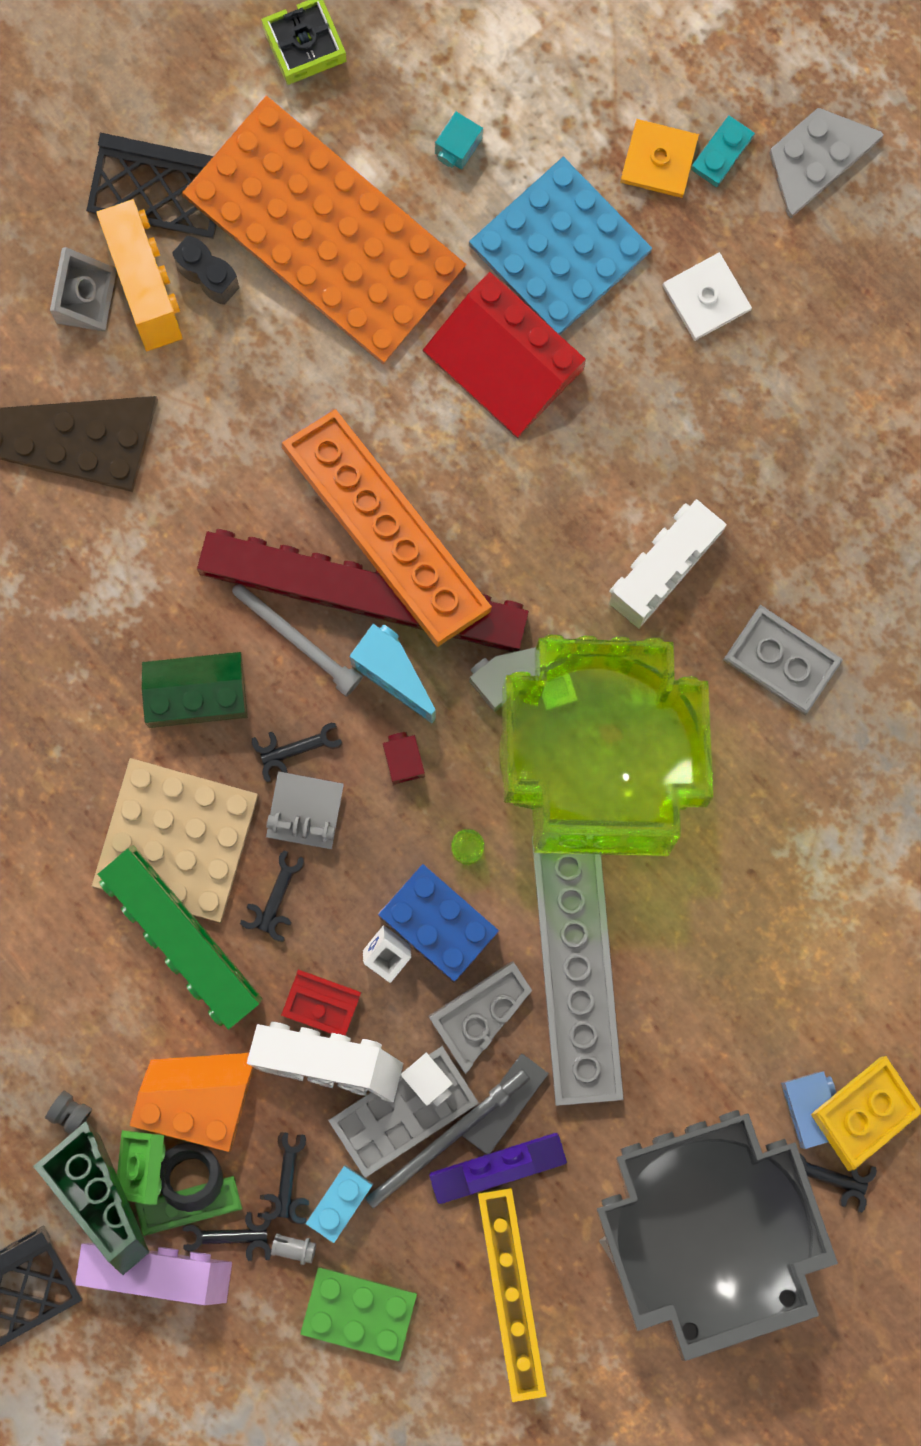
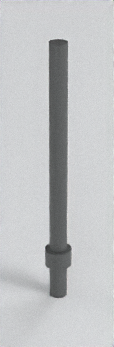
[365,1069,531,1209]

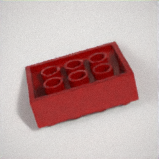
[422,272,586,438]

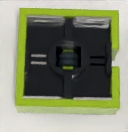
[261,0,347,85]

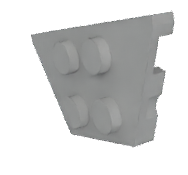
[769,108,884,218]

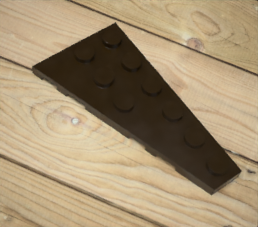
[0,396,158,492]

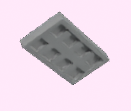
[328,1046,479,1178]

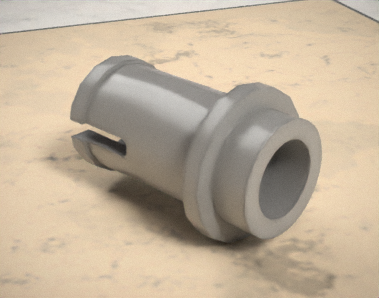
[271,1233,316,1265]

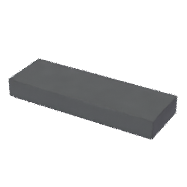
[463,1053,549,1154]

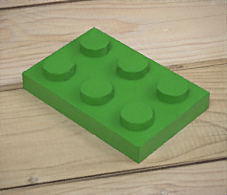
[300,1267,417,1361]

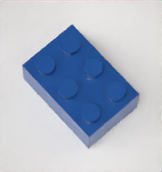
[378,864,499,983]

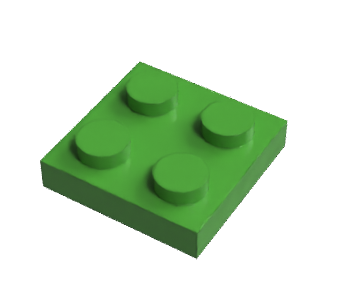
[117,1130,165,1205]

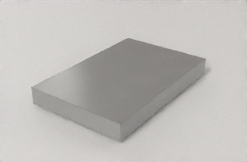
[723,605,843,715]

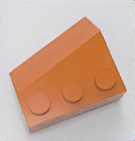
[130,1053,254,1152]

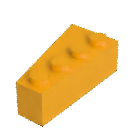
[96,199,183,352]

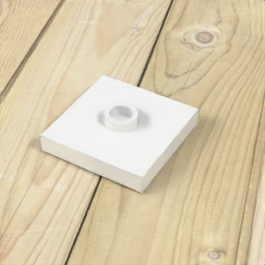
[662,252,752,341]

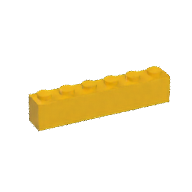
[478,1187,546,1402]

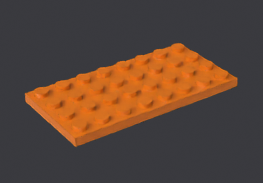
[182,95,467,364]

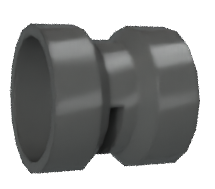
[45,1090,92,1135]

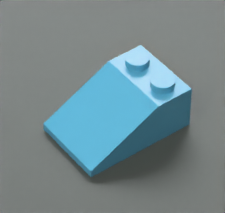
[349,624,436,723]

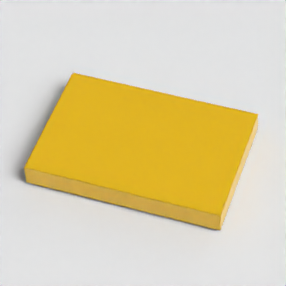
[811,1056,921,1171]

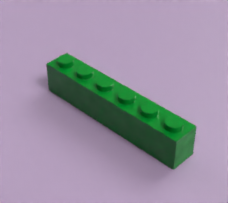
[97,845,263,1030]

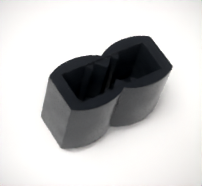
[172,235,240,305]

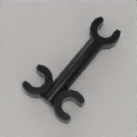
[252,723,342,783]
[240,850,304,942]
[257,1132,309,1224]
[799,1153,877,1213]
[183,1211,272,1261]

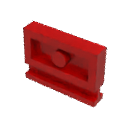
[281,969,362,1036]

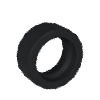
[160,1142,223,1212]

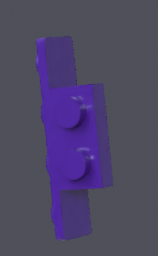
[429,1133,567,1204]

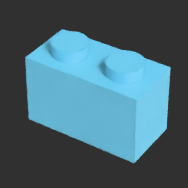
[306,1165,373,1243]

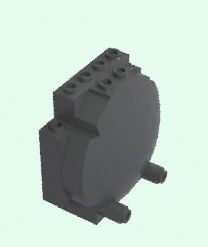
[596,1110,838,1361]

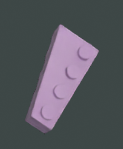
[75,1243,232,1305]

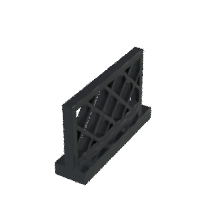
[86,132,217,239]
[0,1225,83,1346]

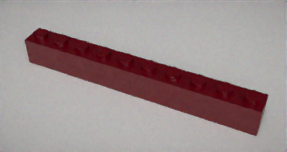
[197,529,529,652]

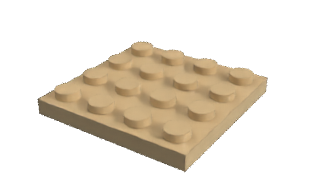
[92,758,259,923]

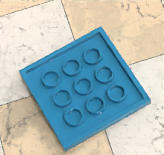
[469,156,652,335]

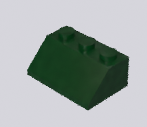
[142,652,248,728]

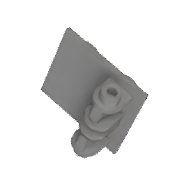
[266,771,344,849]

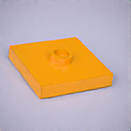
[620,119,699,198]

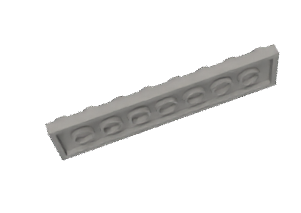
[532,831,623,1106]

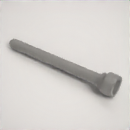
[232,584,363,697]

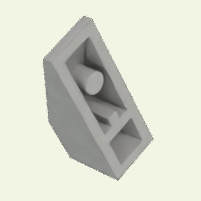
[469,640,572,712]

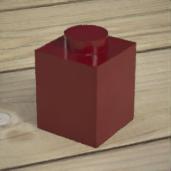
[383,732,425,785]

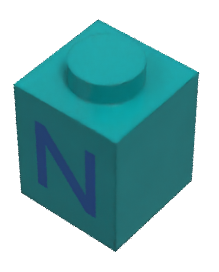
[435,111,483,170]

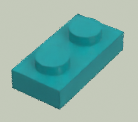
[691,115,755,187]

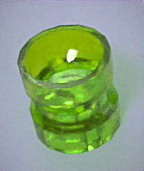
[451,829,485,865]

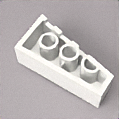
[609,499,727,629]
[247,1022,404,1103]

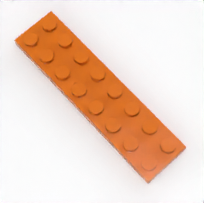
[282,409,492,647]

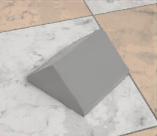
[50,247,117,331]

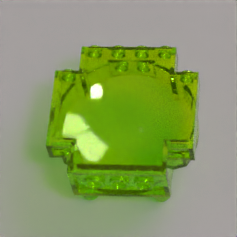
[499,635,713,856]

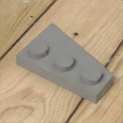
[428,961,532,1074]

